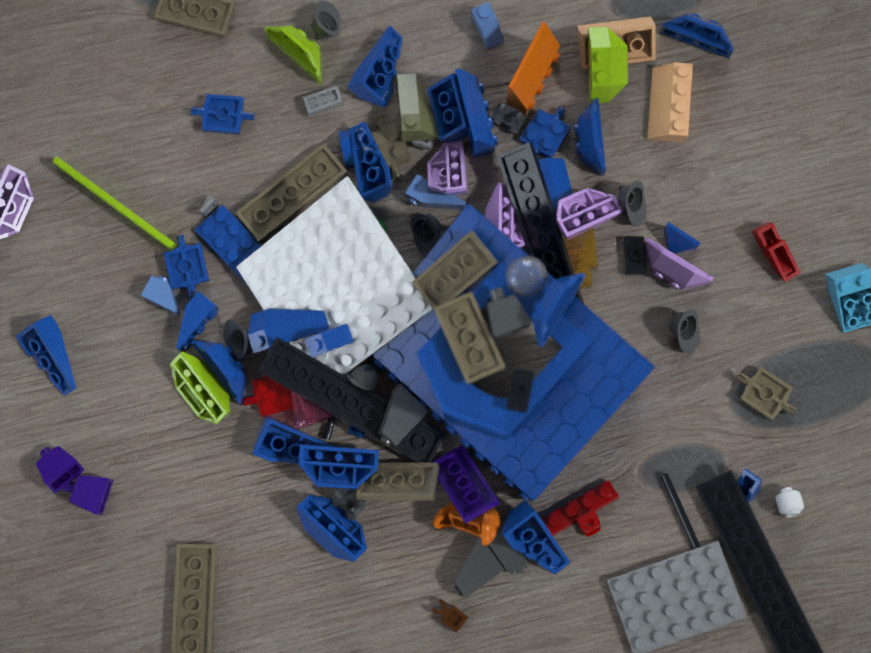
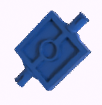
[191,94,255,135]
[519,106,571,158]
[164,235,210,299]

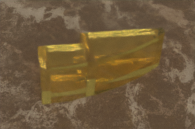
[575,228,598,289]

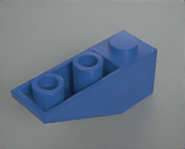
[176,291,219,352]

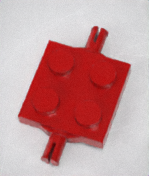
[243,377,299,417]

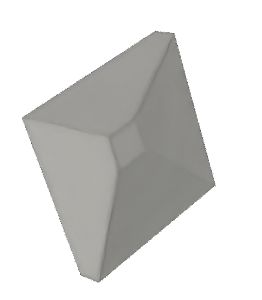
[200,195,218,217]

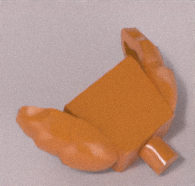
[432,501,500,546]

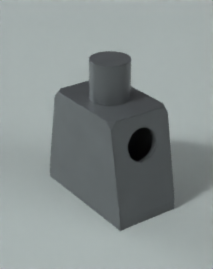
[486,287,532,340]

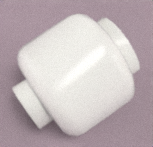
[776,487,804,518]

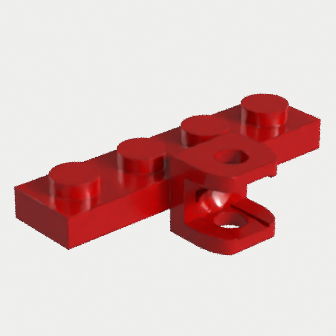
[541,480,619,537]

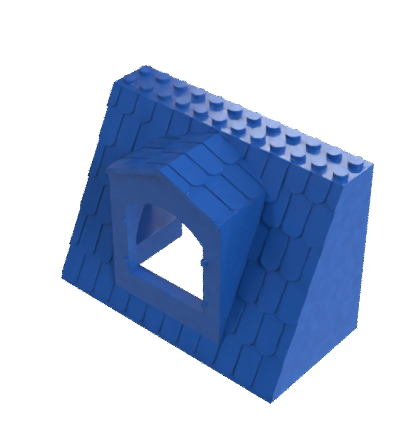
[368,204,655,502]

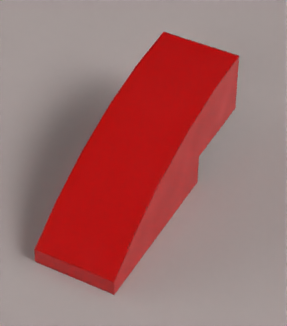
[751,222,801,282]

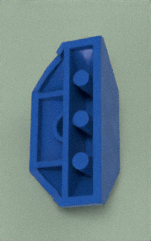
[660,13,734,59]
[573,98,606,176]
[530,273,586,348]
[191,341,247,405]
[299,445,379,489]
[296,494,367,562]

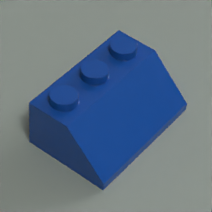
[427,73,469,142]
[538,158,573,214]

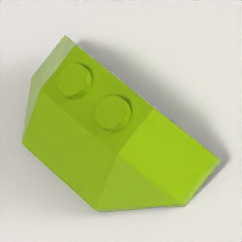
[264,26,322,83]
[588,26,628,103]
[170,352,230,424]

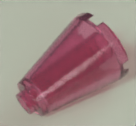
[291,392,332,429]

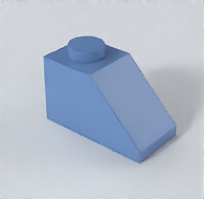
[471,2,504,50]
[141,275,180,315]

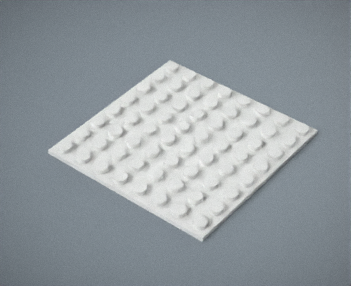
[236,177,433,375]

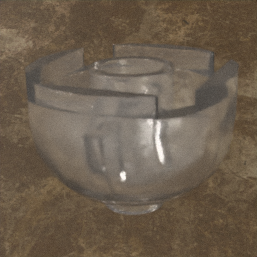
[506,256,547,297]

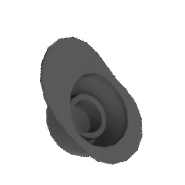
[311,1,341,40]
[617,181,646,226]
[410,213,441,256]
[670,309,700,354]
[223,319,253,359]
[346,363,382,393]

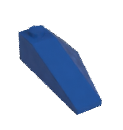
[347,26,402,107]
[349,122,392,203]
[248,309,330,353]
[15,315,77,396]
[252,415,336,463]
[502,500,571,574]

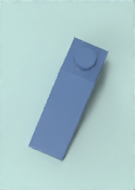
[405,174,466,210]

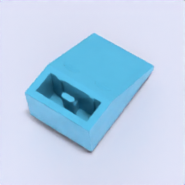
[825,263,871,333]

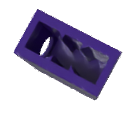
[36,446,84,494]
[63,475,114,515]

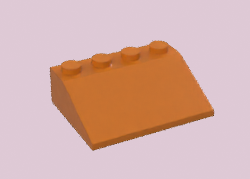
[506,21,561,115]

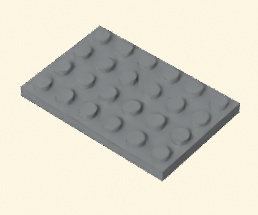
[607,541,747,653]

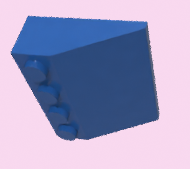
[455,68,498,158]

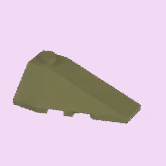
[397,73,439,142]

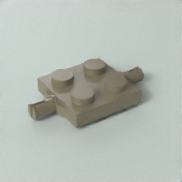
[371,118,411,179]
[736,367,797,421]

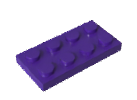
[431,445,500,524]

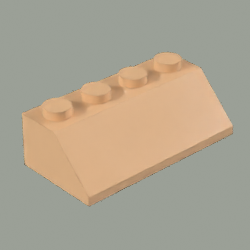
[577,17,656,69]
[647,62,693,143]

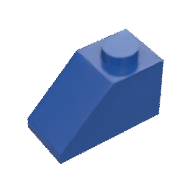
[304,324,354,358]

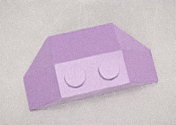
[427,140,468,196]
[0,164,34,239]
[485,182,525,248]
[556,188,623,239]
[644,238,714,290]

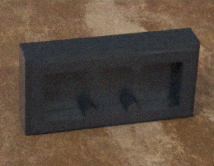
[624,236,645,275]
[506,368,534,413]

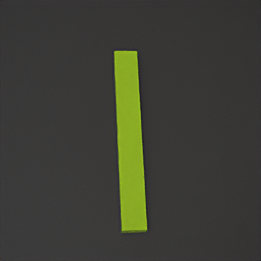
[53,156,178,251]

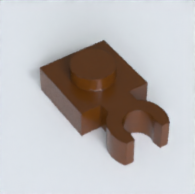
[432,599,468,633]

